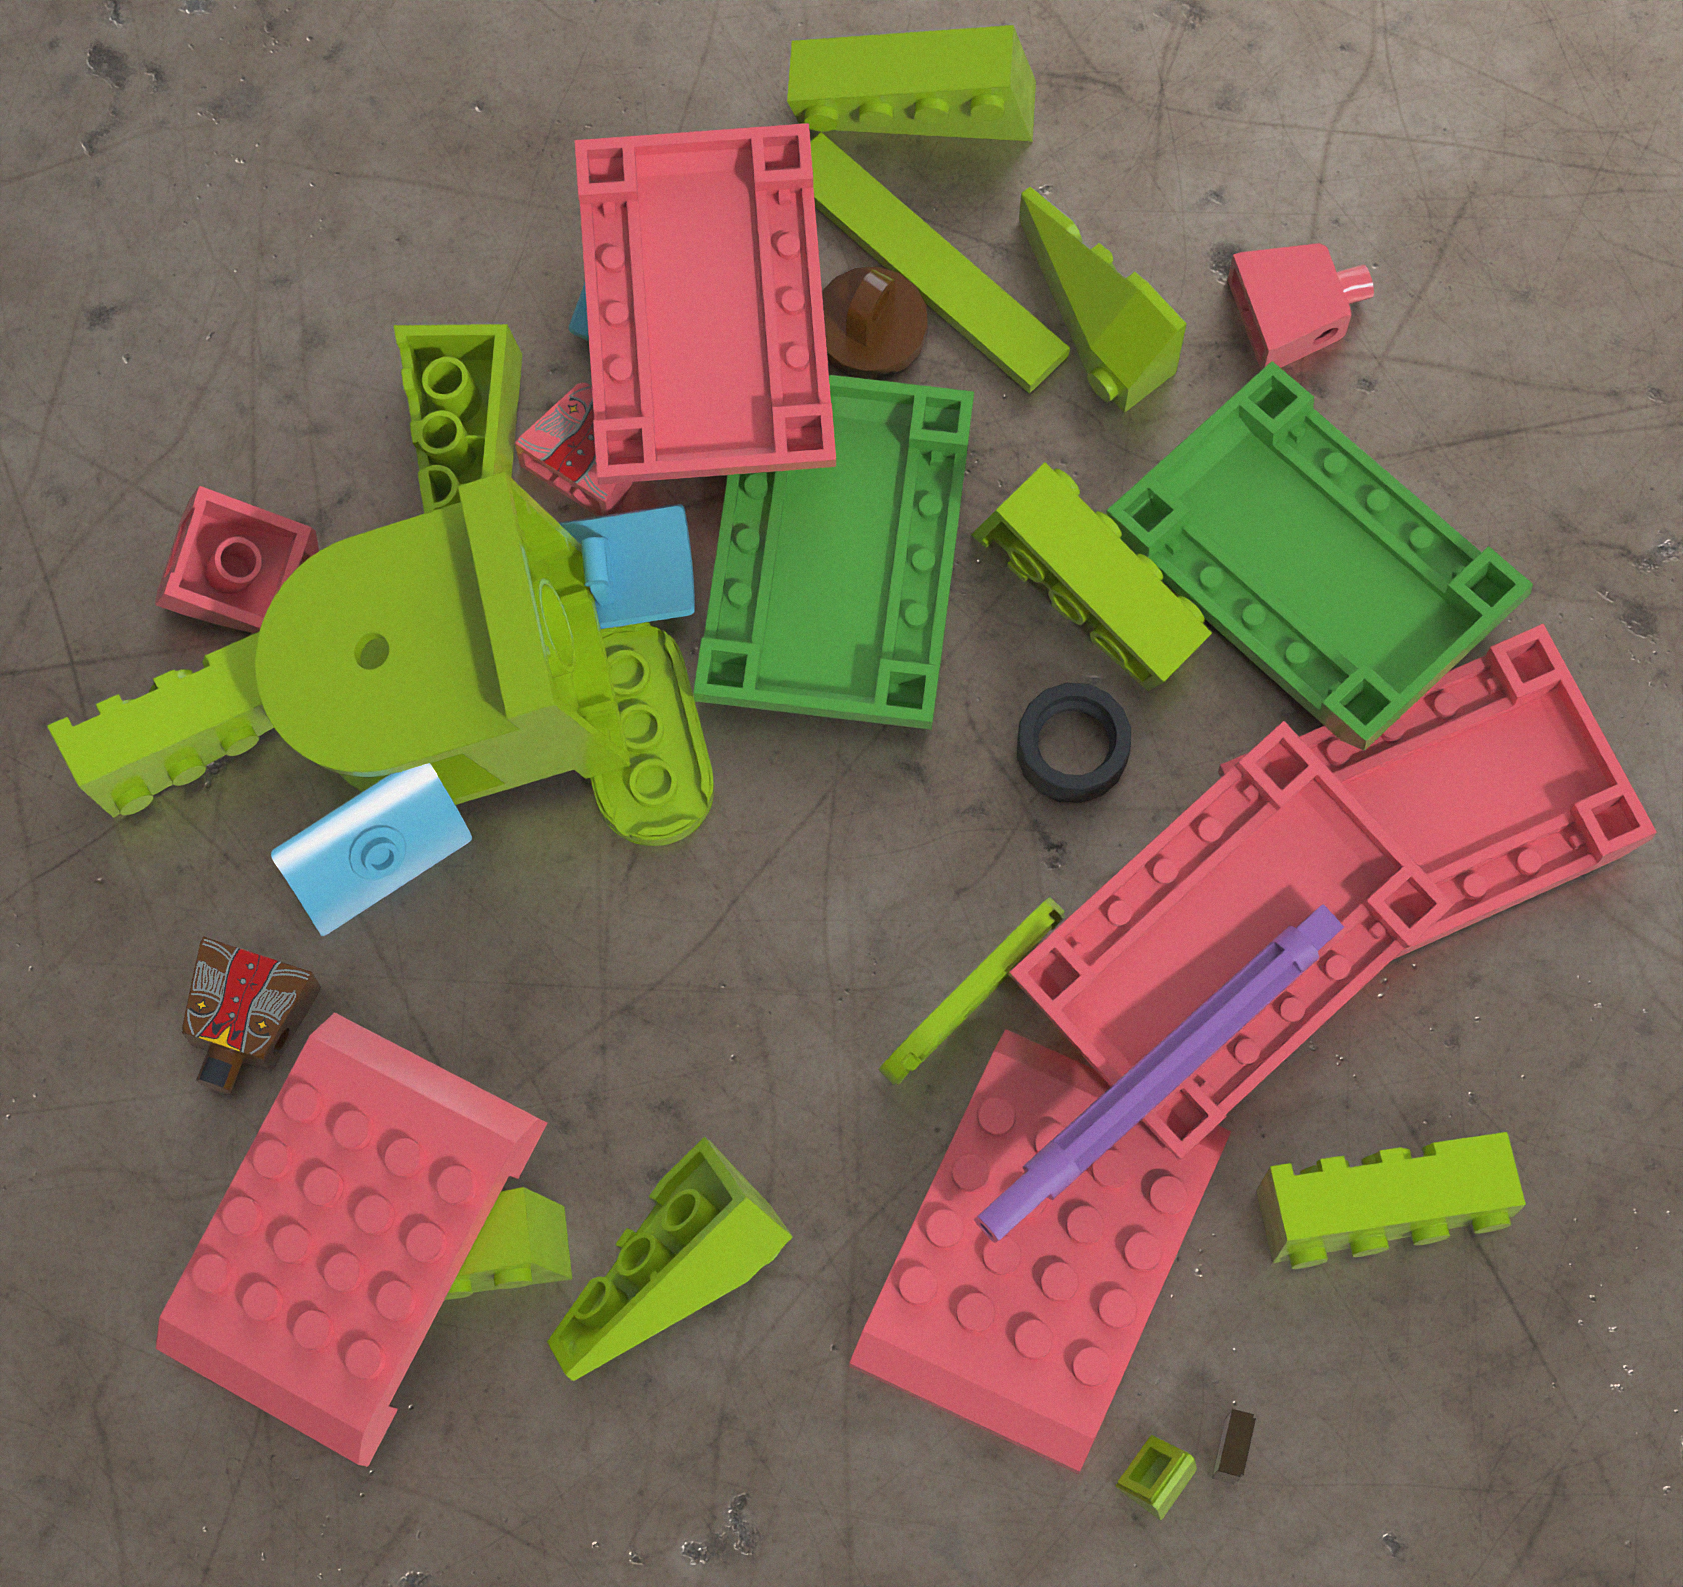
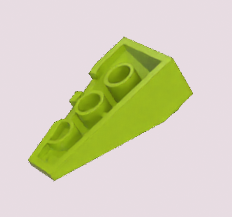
[547,1136,793,1381]

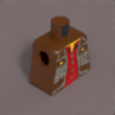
[182,937,321,1094]

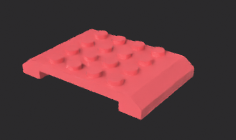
[575,123,836,484]
[1218,624,1657,960]
[1007,721,1455,1159]
[155,1012,547,1467]
[849,1029,1231,1475]

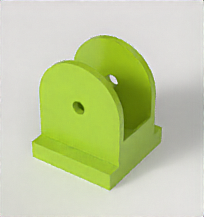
[255,471,631,805]

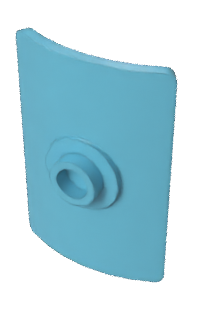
[559,504,695,629]
[271,763,472,936]

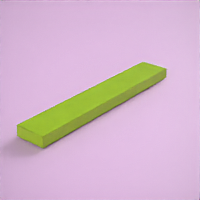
[810,132,1070,394]

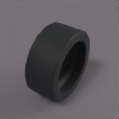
[1017,682,1131,803]

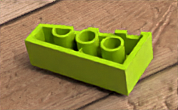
[787,25,1036,142]
[393,324,523,514]
[971,462,1212,692]
[47,631,274,818]
[1256,1132,1526,1269]
[444,1187,572,1300]

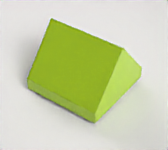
[1115,1435,1197,1521]

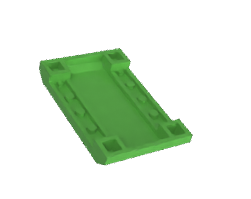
[1107,361,1533,751]
[693,375,974,730]

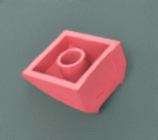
[155,486,319,633]

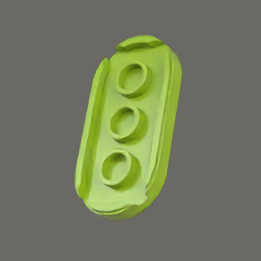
[590,622,714,846]
[878,897,1065,1085]

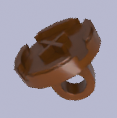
[822,266,928,379]

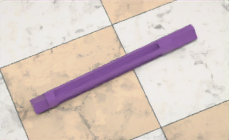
[973,904,1344,1243]

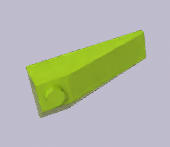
[1019,187,1187,413]

